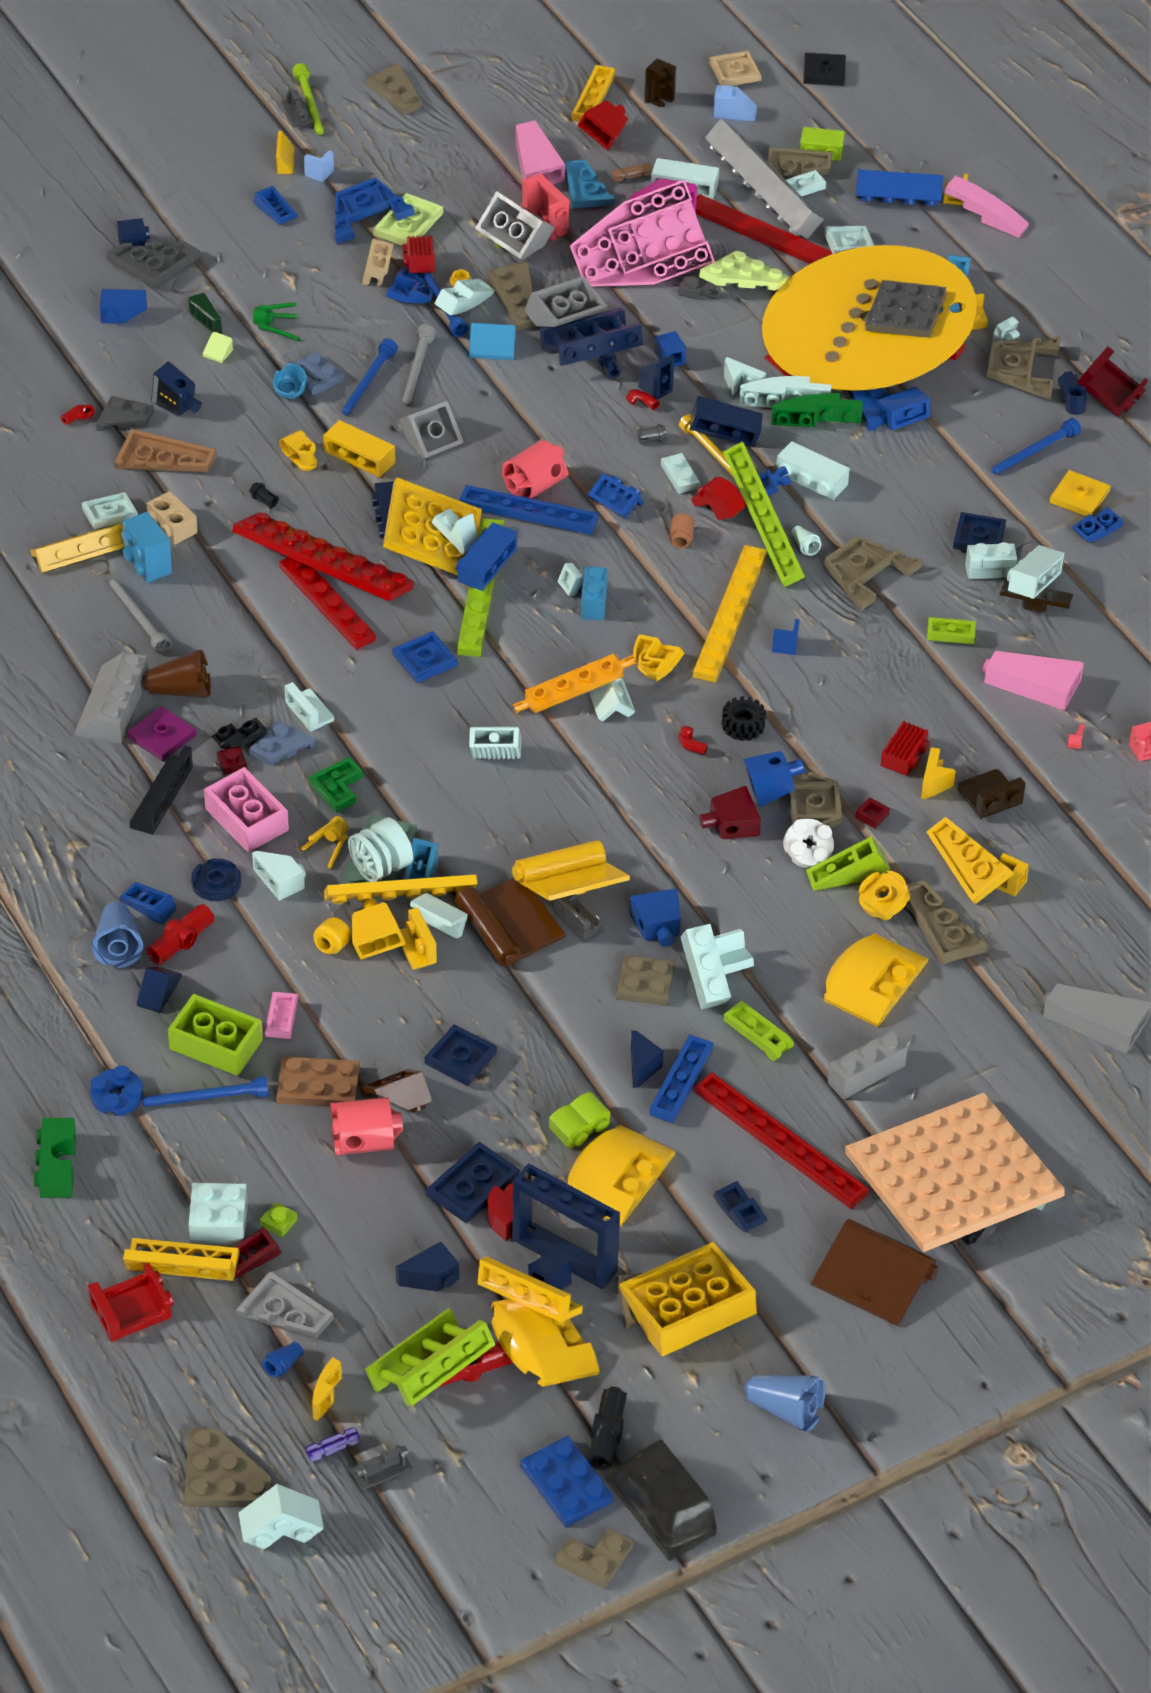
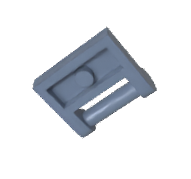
[287,351,344,395]

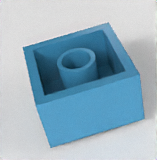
[121,512,172,583]

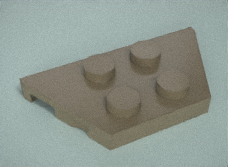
[789,771,842,828]

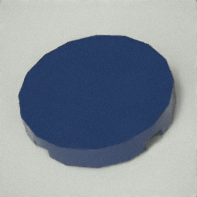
[191,858,241,901]

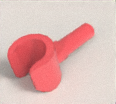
[1068,723,1085,749]

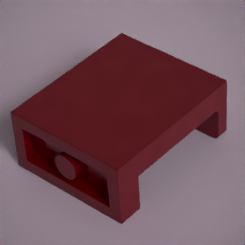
[1077,346,1148,417]

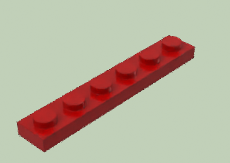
[279,557,376,650]

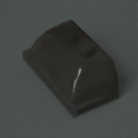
[605,1439,717,1561]

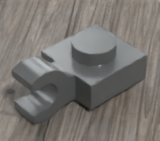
[678,276,718,299]

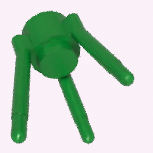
[253,302,300,341]

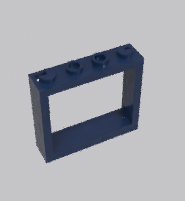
[512,1163,620,1290]

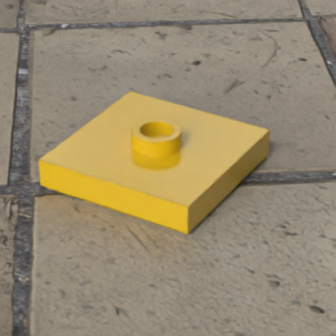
[1049,470,1111,517]

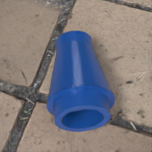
[262,1342,303,1378]

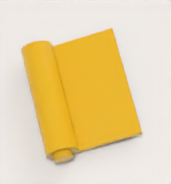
[512,840,630,901]

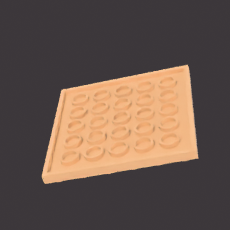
[845,1092,1064,1252]

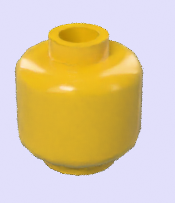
[313,917,351,955]

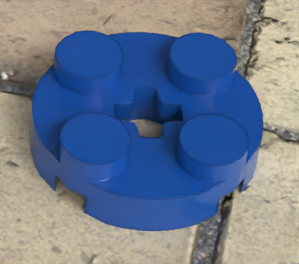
[90,1066,143,1116]

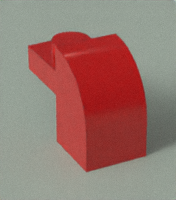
[691,477,747,520]
[488,1183,513,1241]

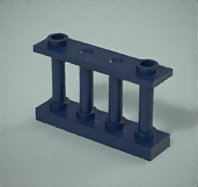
[540,307,644,366]

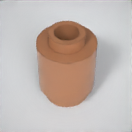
[669,514,695,548]

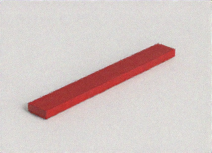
[696,194,832,264]
[694,1072,869,1209]

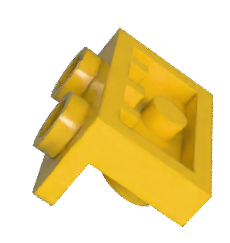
[400,907,437,970]

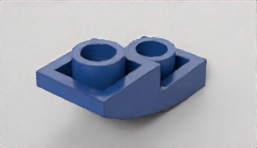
[1072,507,1123,543]

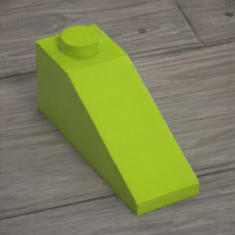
[806,836,890,891]

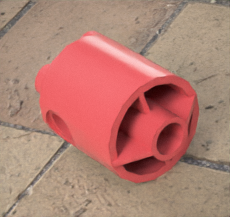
[502,440,568,499]
[330,1097,403,1156]

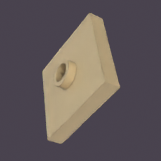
[709,51,761,86]

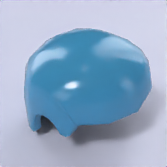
[272,363,307,399]

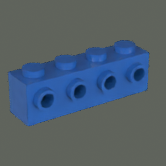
[856,169,943,207]

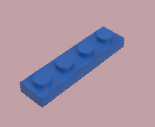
[649,1034,714,1123]

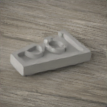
[235,1271,334,1338]

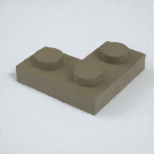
[555,1529,633,1589]

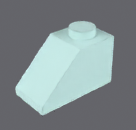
[252,851,306,901]

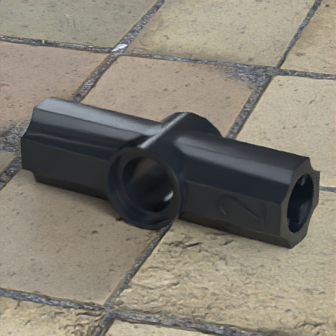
[588,1386,627,1470]

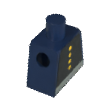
[151,361,202,416]

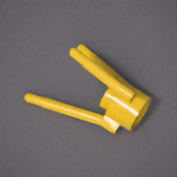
[301,816,349,869]

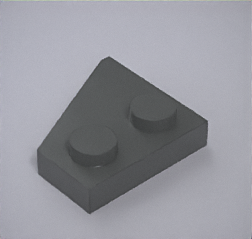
[96,396,154,431]

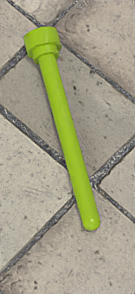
[292,63,324,135]

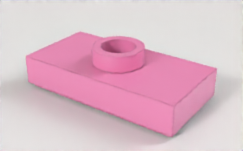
[265,992,298,1039]

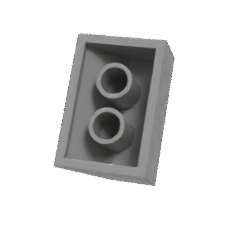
[475,191,555,260]
[524,276,608,327]

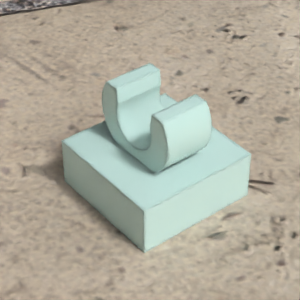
[992,317,1020,341]
[557,563,584,596]

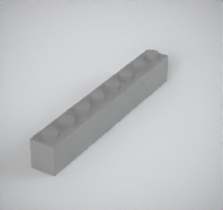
[705,119,824,239]

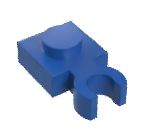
[759,466,792,496]

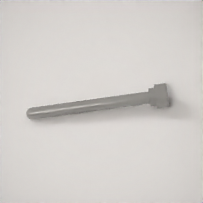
[402,324,436,405]
[109,579,172,654]

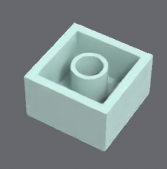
[189,1183,248,1246]

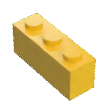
[323,420,395,478]

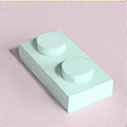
[786,170,826,196]
[661,453,700,494]

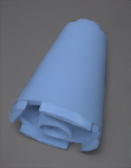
[92,902,143,968]
[744,1375,825,1432]

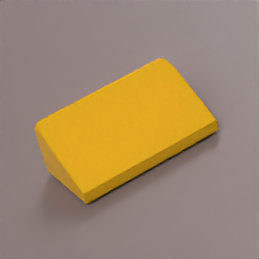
[276,131,295,174]

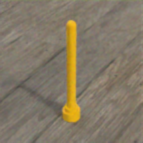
[679,414,734,477]

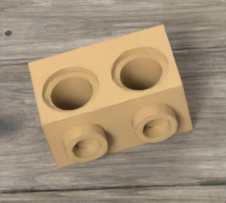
[147,491,198,544]

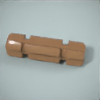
[612,162,653,182]

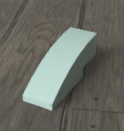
[435,279,496,315]

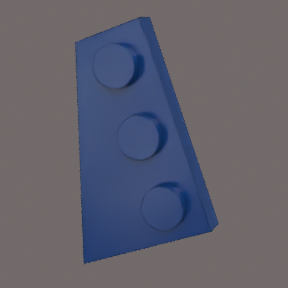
[847,388,890,431]

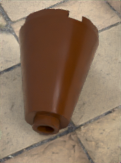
[142,650,211,698]

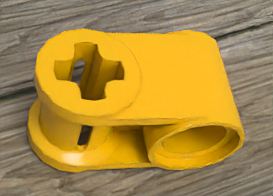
[279,430,318,471]

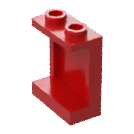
[88,1263,174,1342]

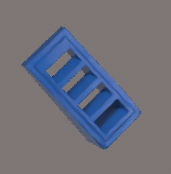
[253,185,297,225]
[119,882,176,924]

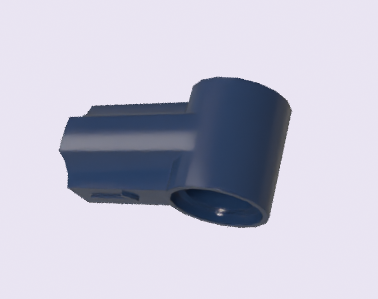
[1058,371,1087,415]

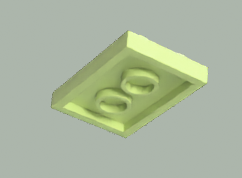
[374,193,443,246]

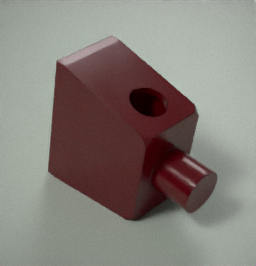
[699,786,761,839]

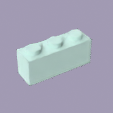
[651,158,719,199]
[776,441,850,500]
[1007,545,1064,599]
[680,924,731,1010]

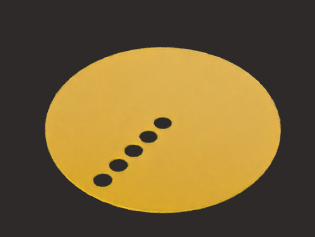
[762,245,977,391]

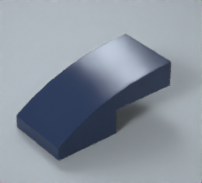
[713,1181,768,1233]

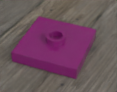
[127,706,196,761]

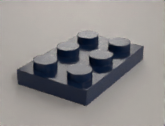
[426,1141,520,1224]

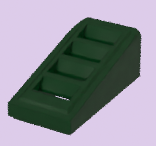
[188,292,222,334]

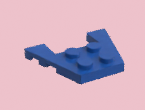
[334,177,415,244]

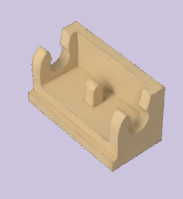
[362,239,394,287]

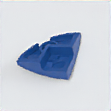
[386,267,433,303]

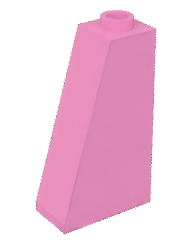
[516,120,565,184]
[982,651,1084,710]

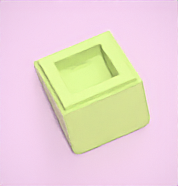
[203,332,233,363]

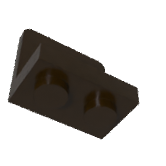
[958,769,1026,819]

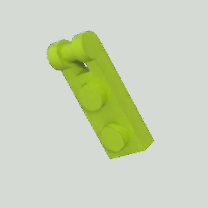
[723,1000,794,1061]

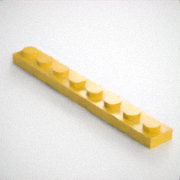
[693,545,767,683]

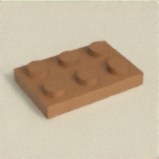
[276,1056,360,1107]

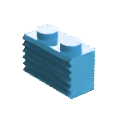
[581,566,608,621]

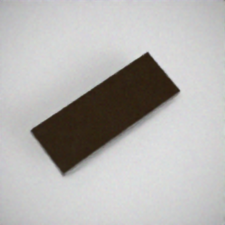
[1000,580,1073,613]

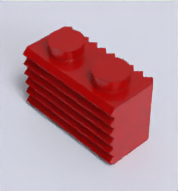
[403,235,435,273]
[880,721,930,776]

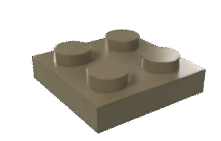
[616,954,675,1006]

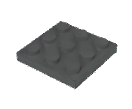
[865,280,947,338]

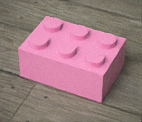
[204,767,289,853]

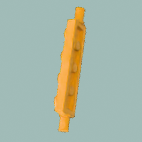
[513,653,636,714]

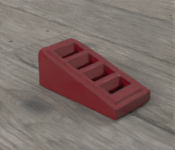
[219,1226,282,1279]

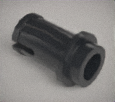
[249,482,279,509]

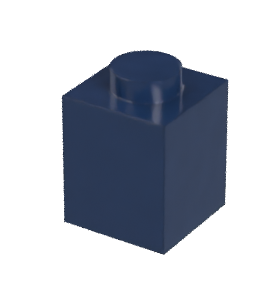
[117,218,150,246]
[528,1251,572,1290]

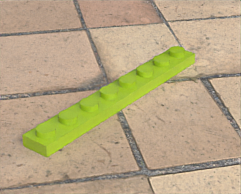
[723,442,805,587]
[457,518,504,657]

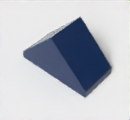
[137,966,182,1013]
[631,1031,664,1088]

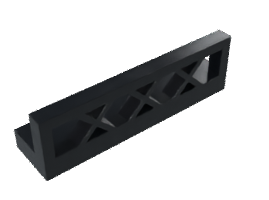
[130,746,193,835]

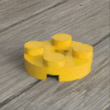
[859,871,910,921]

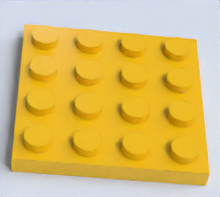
[383,477,482,575]

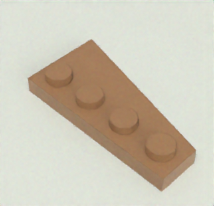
[114,429,217,472]

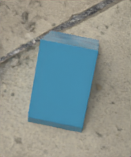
[404,837,439,880]

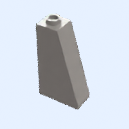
[1042,983,1151,1054]

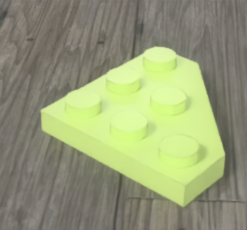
[699,251,789,290]

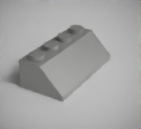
[74,652,148,744]

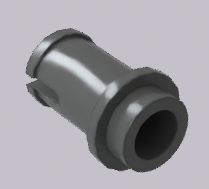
[637,424,667,444]

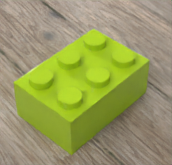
[168,994,263,1076]

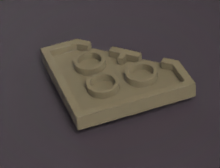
[184,1429,272,1507]

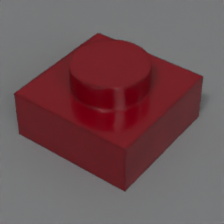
[217,746,247,775]
[855,797,890,829]

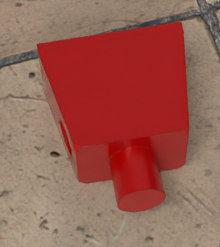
[577,101,628,151]

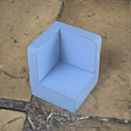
[304,150,334,182]

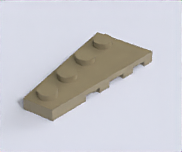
[487,261,537,331]
[906,880,988,964]

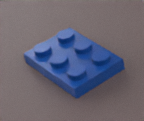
[520,1435,614,1528]

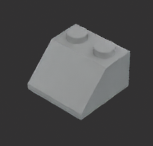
[399,400,464,459]

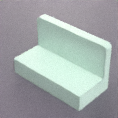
[588,678,635,721]
[284,682,334,732]
[410,893,468,939]
[714,929,754,974]

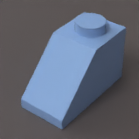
[714,85,757,122]

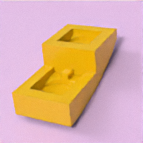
[312,1357,342,1421]

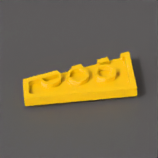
[926,817,1015,904]

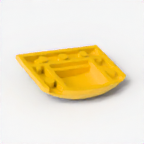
[824,933,928,1027]
[567,1125,675,1227]
[491,1299,600,1387]

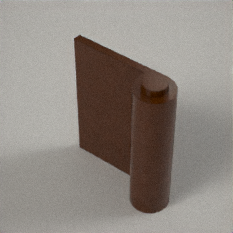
[455,878,566,966]
[811,1219,939,1326]

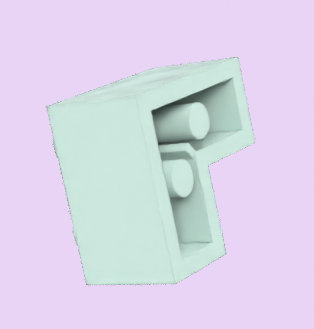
[238,1484,324,1549]

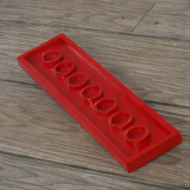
[232,512,414,601]

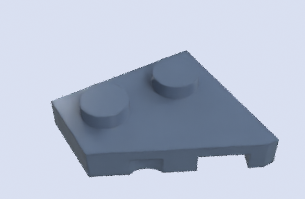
[249,720,316,766]

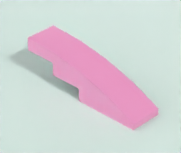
[945,175,1029,238]

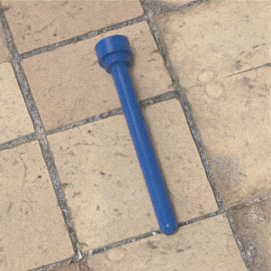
[421,273,469,337]
[342,338,398,415]
[992,418,1081,474]
[142,1076,269,1107]

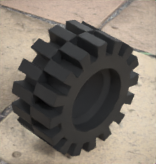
[722,696,766,741]

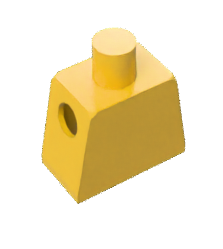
[352,899,406,960]

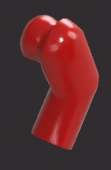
[626,389,660,410]
[60,404,95,425]
[678,726,708,755]

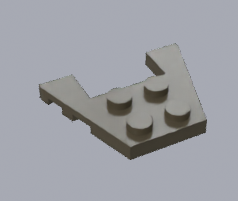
[987,336,1061,400]
[825,536,923,611]

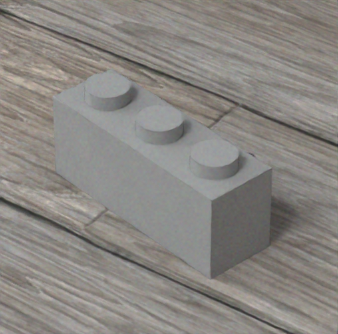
[828,1030,908,1100]

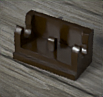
[644,58,676,107]

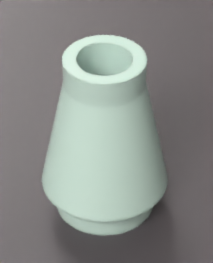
[791,526,821,556]

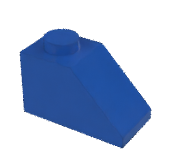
[100,289,147,324]

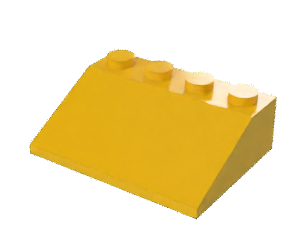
[619,1242,757,1357]

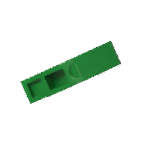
[771,393,863,427]

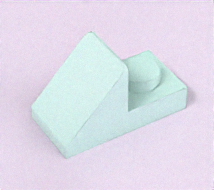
[724,357,766,396]
[431,509,478,554]

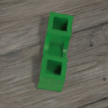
[34,1118,76,1198]

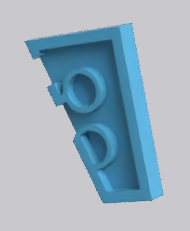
[564,160,615,208]

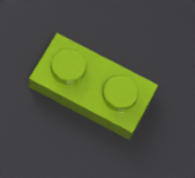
[927,617,976,644]

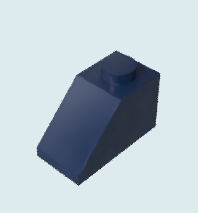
[638,355,674,400]
[396,1241,459,1292]

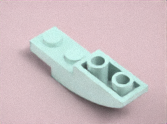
[739,376,831,408]

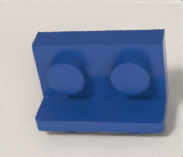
[587,473,644,519]

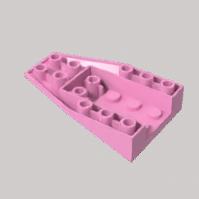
[570,180,715,287]

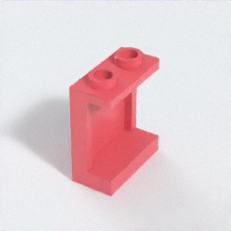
[522,173,569,241]

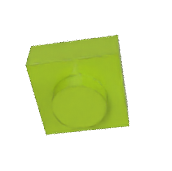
[260,1202,298,1238]

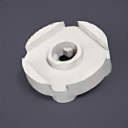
[783,819,834,869]

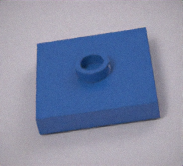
[392,631,458,683]

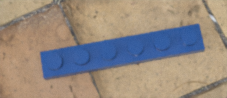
[459,485,599,535]

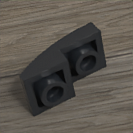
[211,717,268,749]

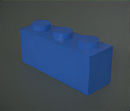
[456,522,517,591]

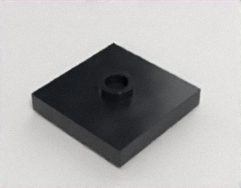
[803,52,846,86]

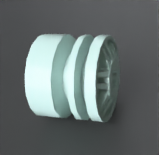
[348,817,413,882]

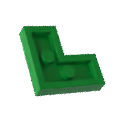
[308,757,363,813]

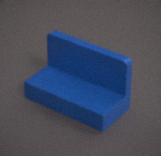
[878,387,930,431]

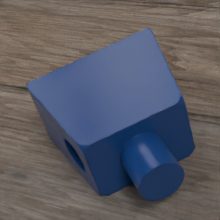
[744,751,805,807]
[630,888,681,947]

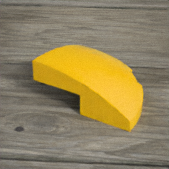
[633,634,684,681]

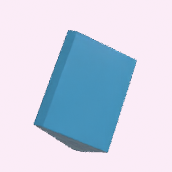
[469,323,517,360]

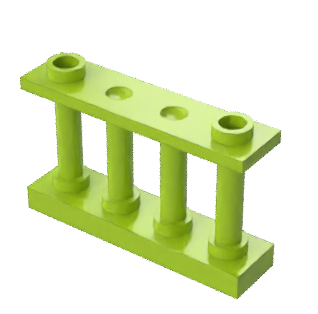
[365,1308,495,1407]

